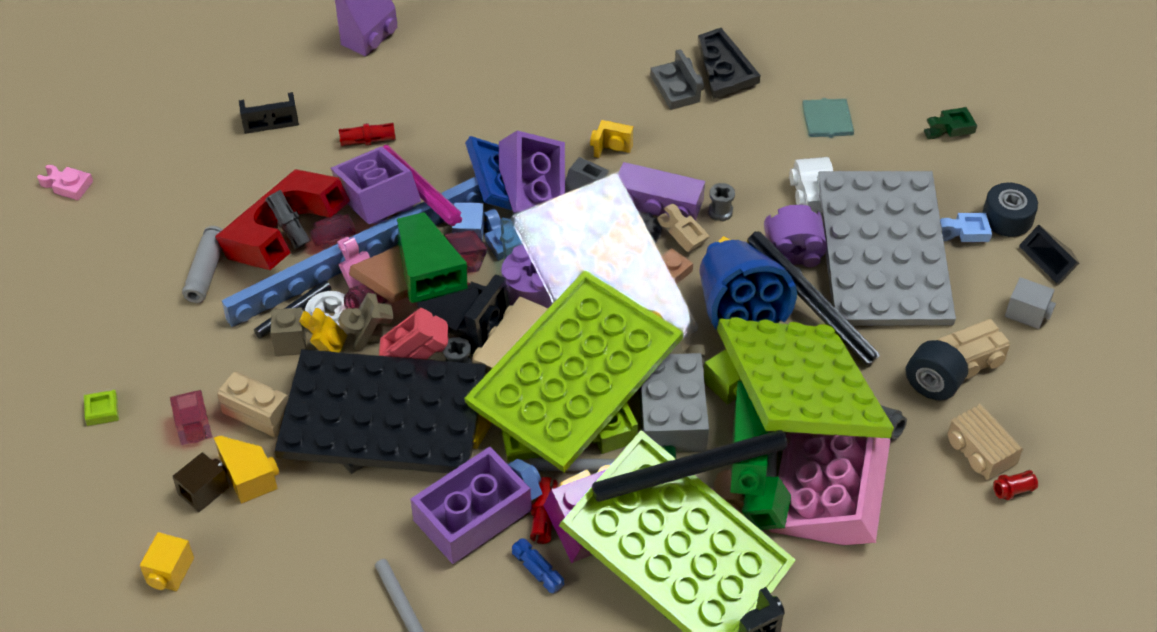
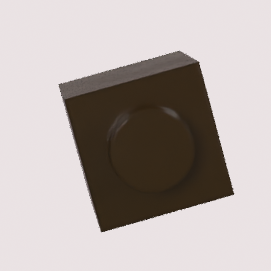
[172,452,229,512]

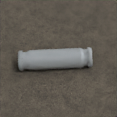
[182,226,223,303]

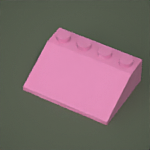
[769,432,891,545]

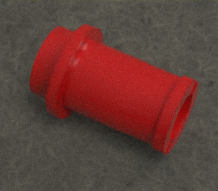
[993,470,1038,501]

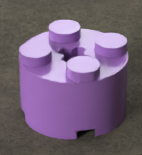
[764,205,827,267]
[501,245,562,308]

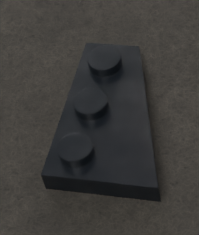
[698,27,761,99]

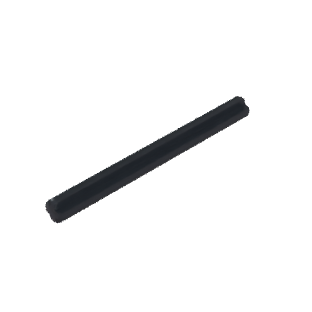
[747,231,879,365]
[592,430,788,502]

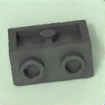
[650,49,704,110]

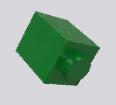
[742,476,791,530]

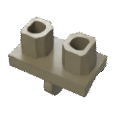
[338,293,393,350]

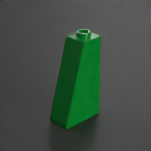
[397,212,468,303]
[730,380,768,496]

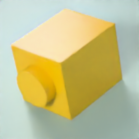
[140,532,194,591]

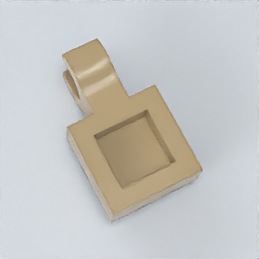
[657,203,710,252]

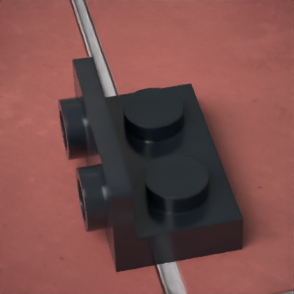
[738,587,785,632]

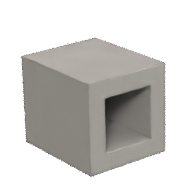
[1005,277,1056,329]

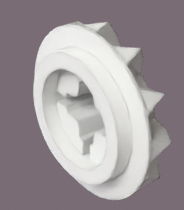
[305,291,353,328]

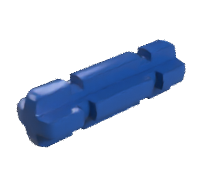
[512,538,564,594]

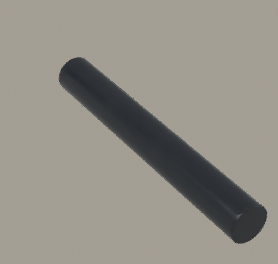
[254,281,332,339]

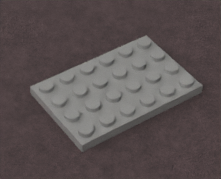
[817,171,956,326]

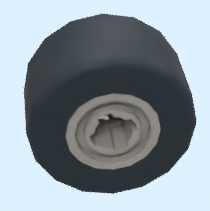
[983,182,1038,237]
[905,340,968,400]

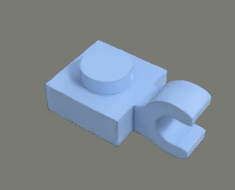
[940,213,992,242]

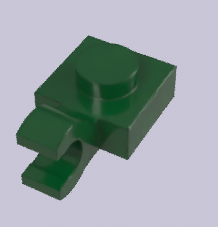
[924,107,978,139]

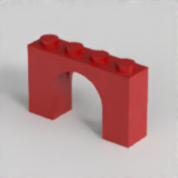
[215,169,350,271]

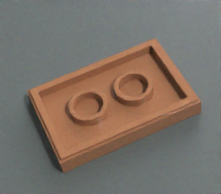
[349,246,408,303]

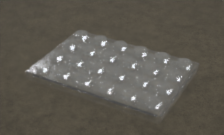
[511,173,699,337]

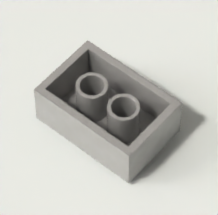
[639,353,709,453]

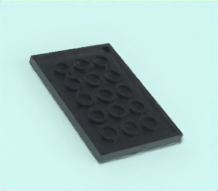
[275,349,486,473]

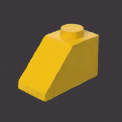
[214,435,280,504]

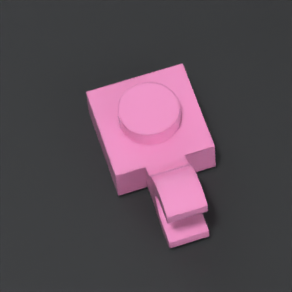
[337,236,370,291]

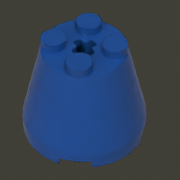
[699,240,797,330]

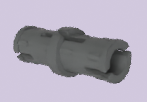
[265,190,311,250]

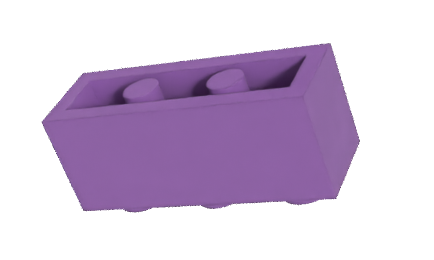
[613,162,705,221]

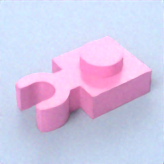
[37,165,93,201]

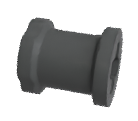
[708,183,735,221]
[443,337,472,363]

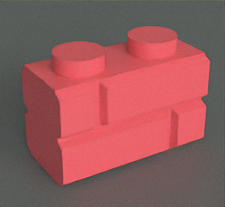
[379,308,448,360]

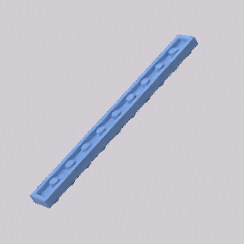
[221,176,484,327]

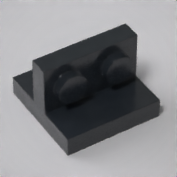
[448,274,510,357]

